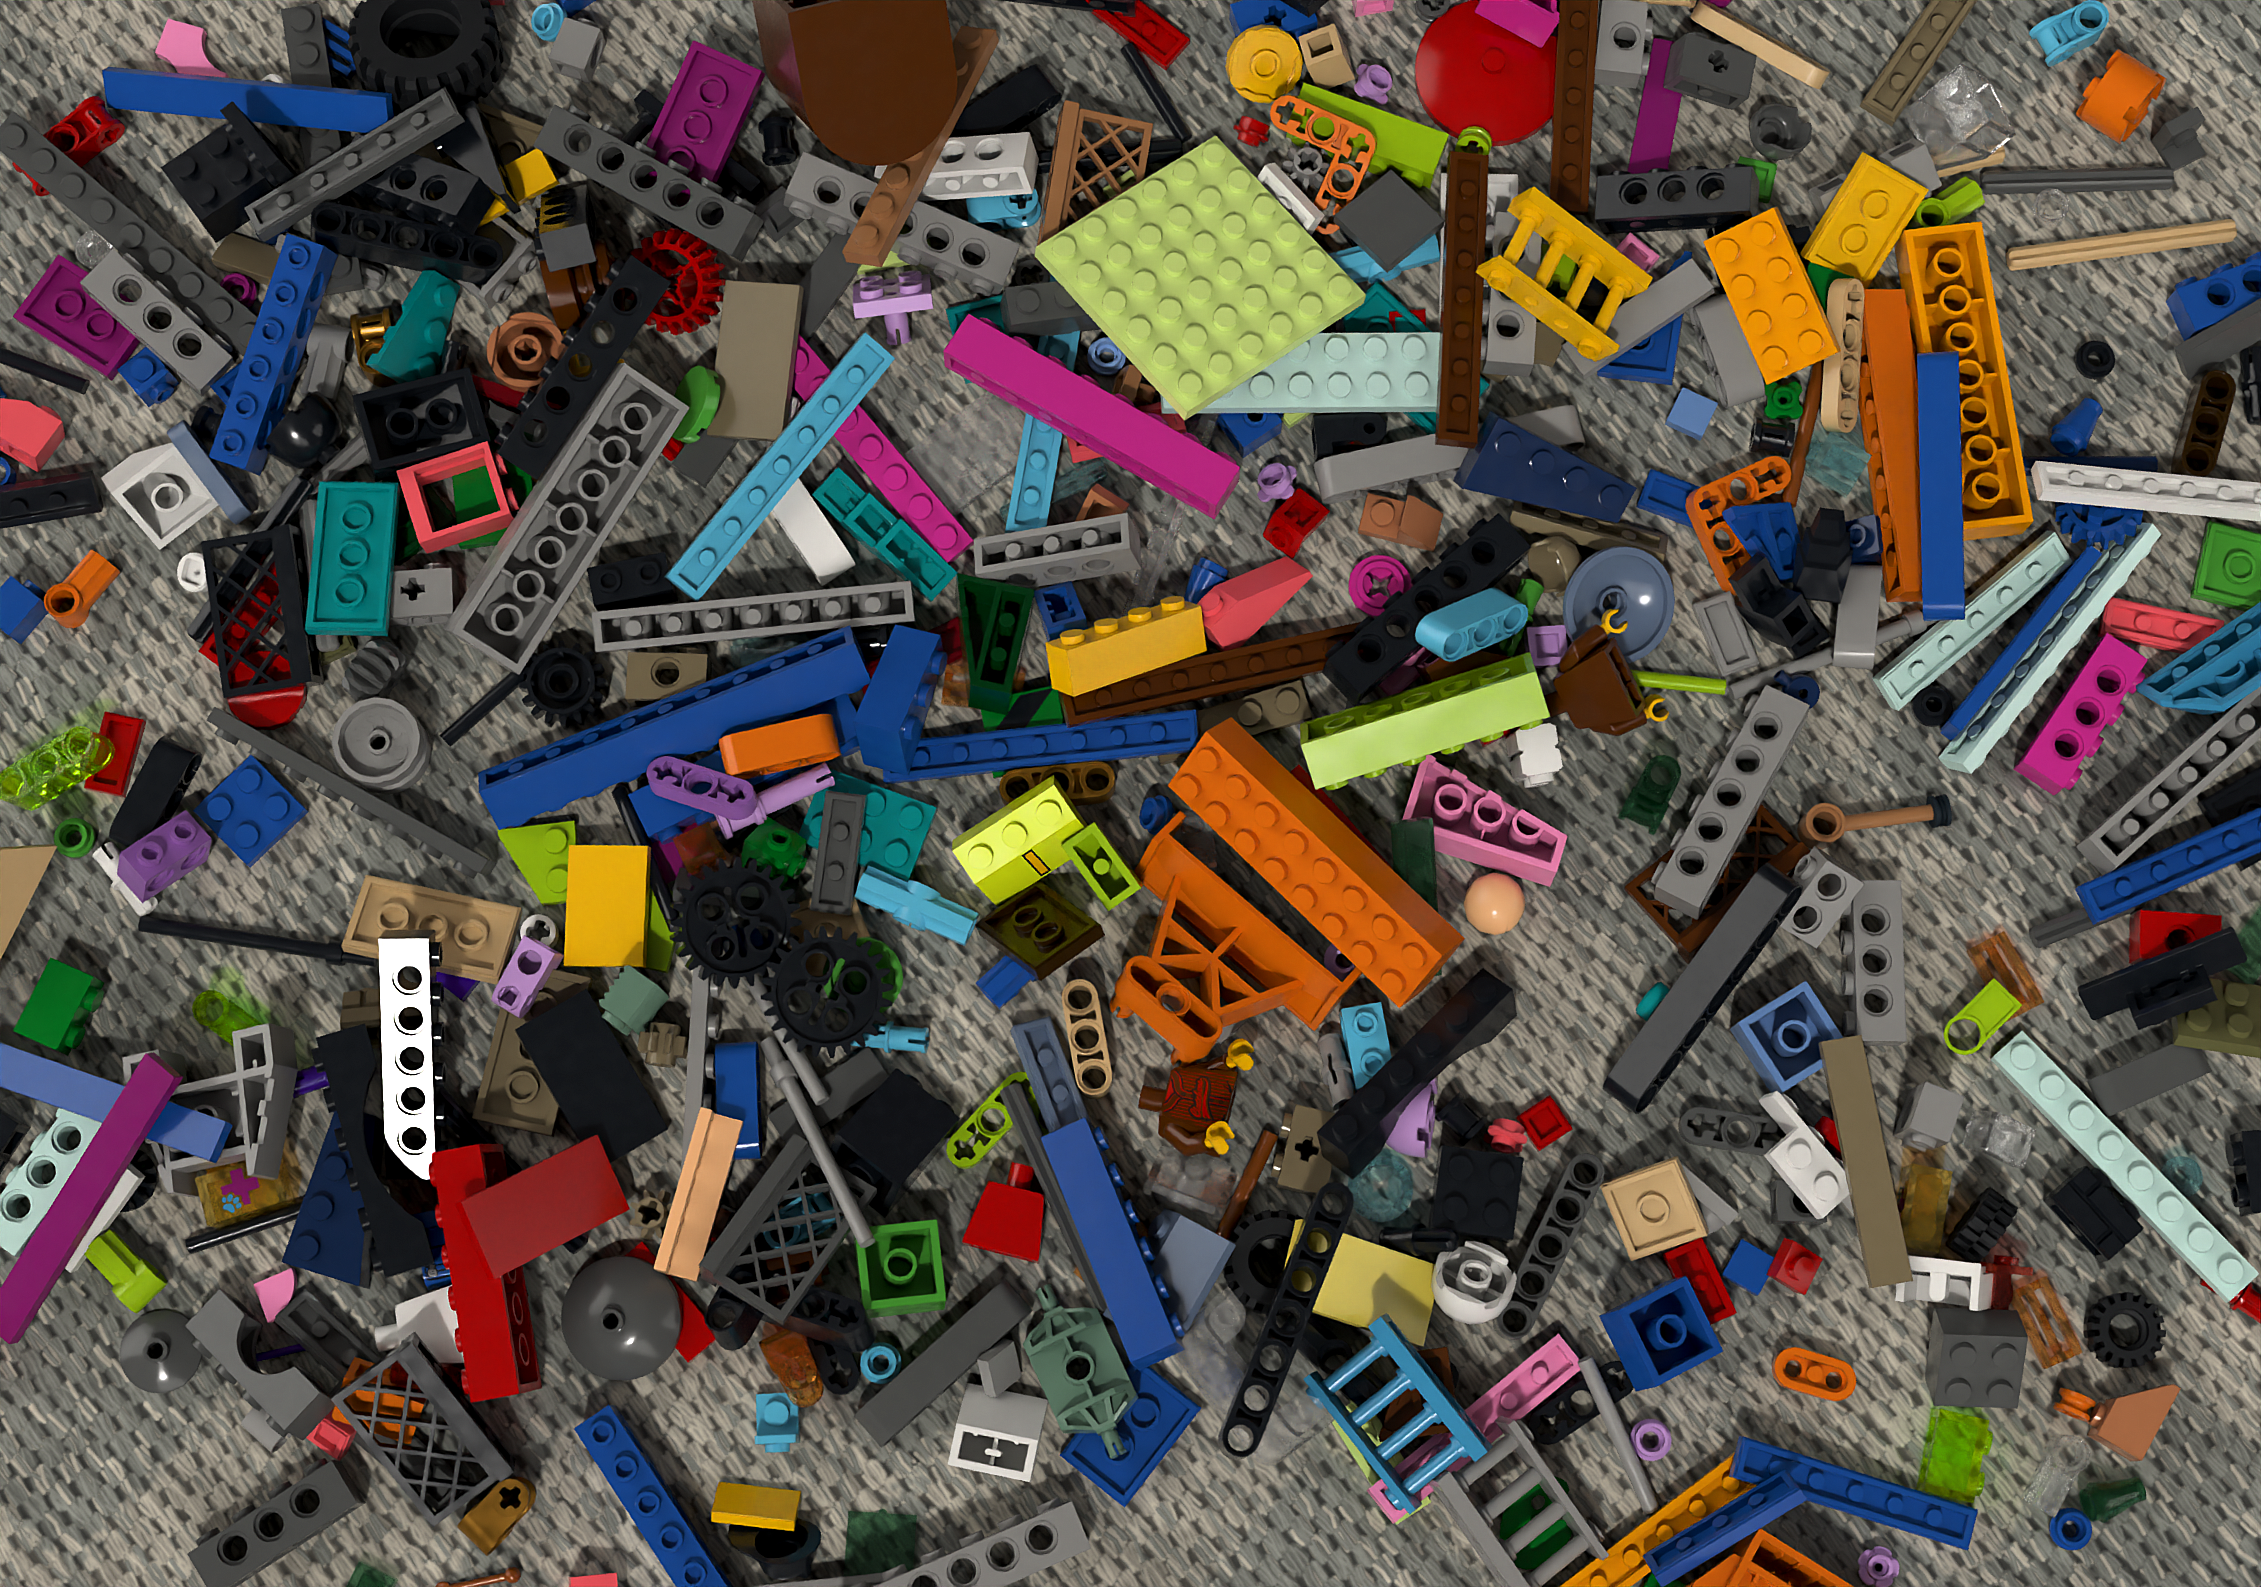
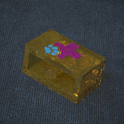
[195,1156,296,1228]
[1896,1163,1953,1256]

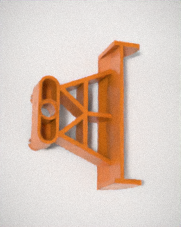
[1109,811,1362,1068]

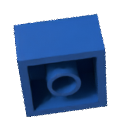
[1599,1276,1723,1391]

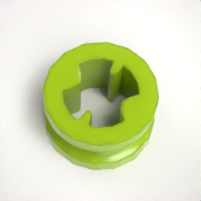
[1455,126,1492,155]

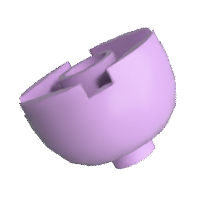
[1386,1077,1438,1158]

